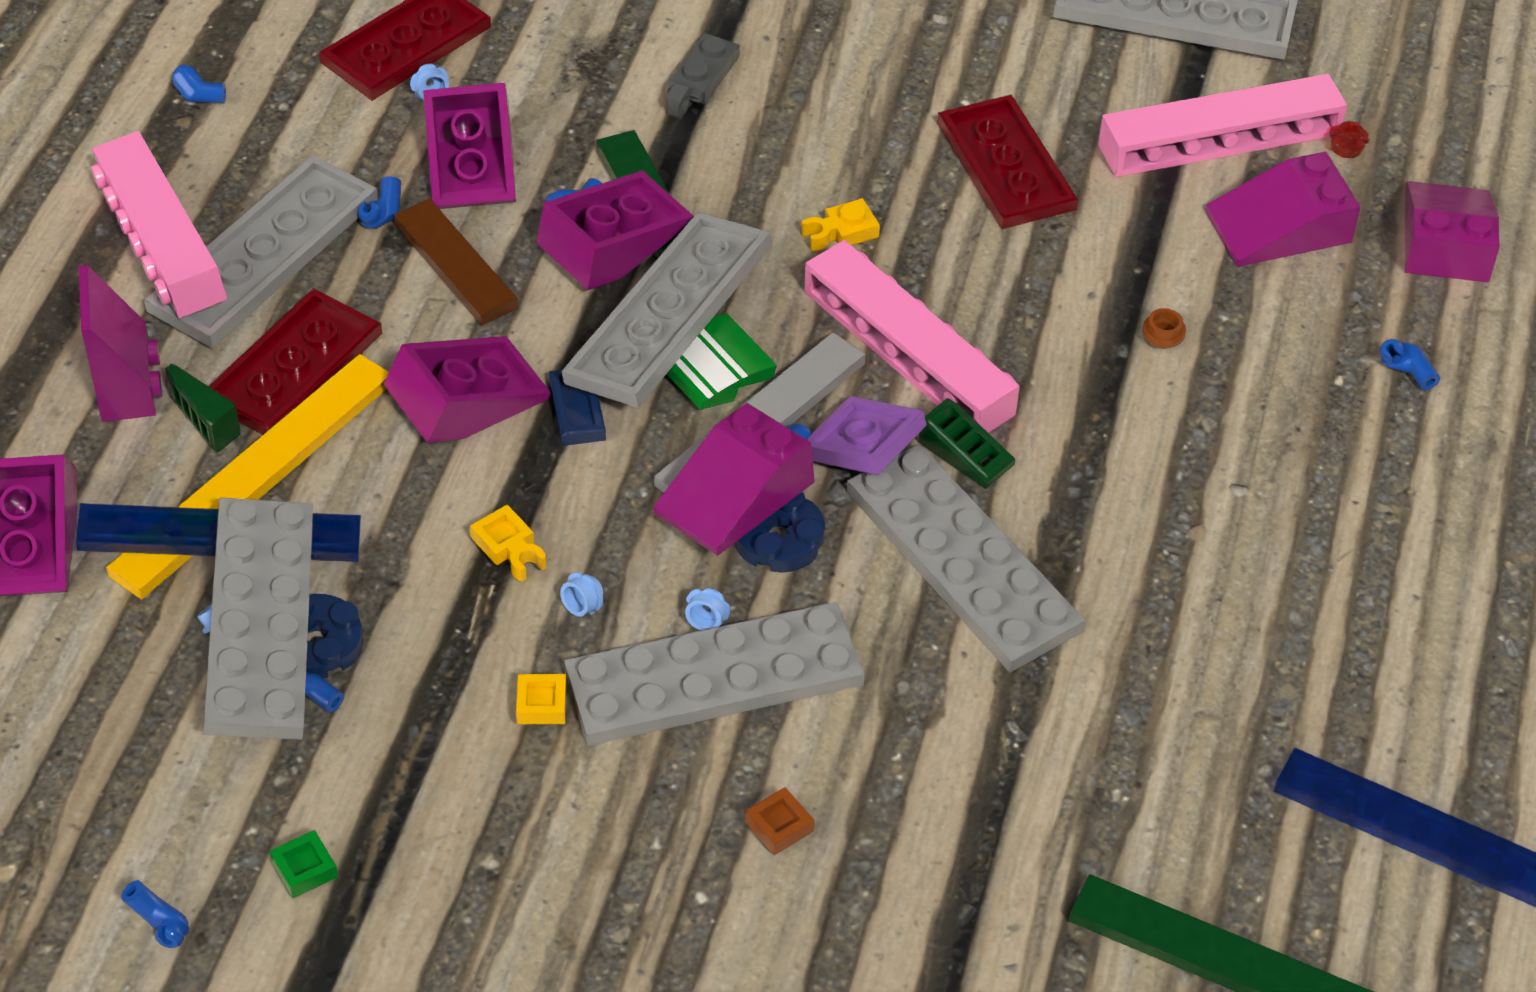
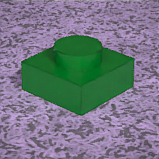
[269,830,338,899]

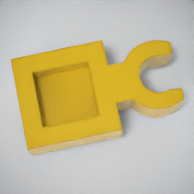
[801,198,880,251]
[470,504,546,582]

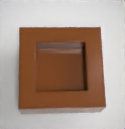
[745,787,815,855]

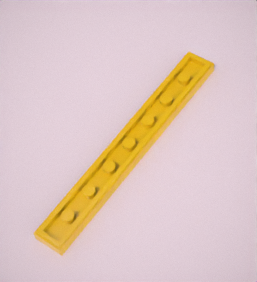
[106,354,389,600]

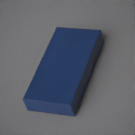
[549,369,606,446]

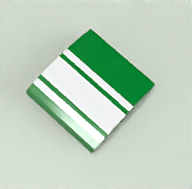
[667,313,777,410]

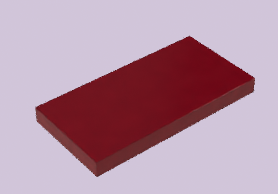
[319,0,491,101]
[937,94,1078,229]
[209,288,382,435]

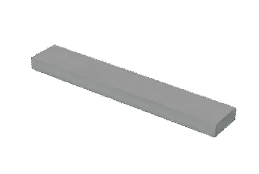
[654,333,865,493]

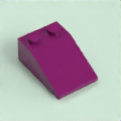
[423,83,516,209]
[1205,151,1361,267]
[537,170,694,290]
[1405,181,1500,283]
[78,265,163,422]
[384,336,551,443]
[653,402,815,556]
[0,454,77,597]

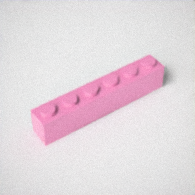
[1098,74,1347,177]
[90,131,228,318]
[804,240,1020,433]

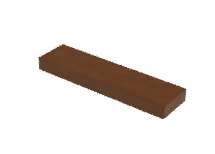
[394,199,518,326]

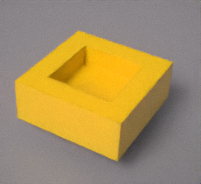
[516,674,566,724]

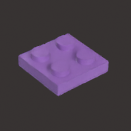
[806,396,926,475]

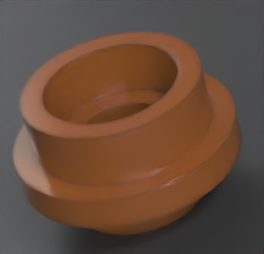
[1142,308,1186,348]

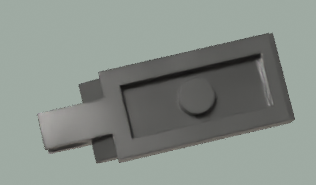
[666,33,740,119]

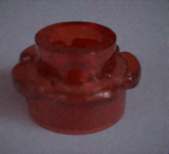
[1329,121,1370,158]

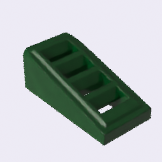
[165,363,241,452]
[919,398,1015,489]

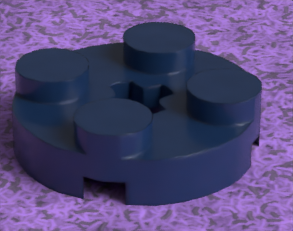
[735,492,825,573]
[306,593,364,679]

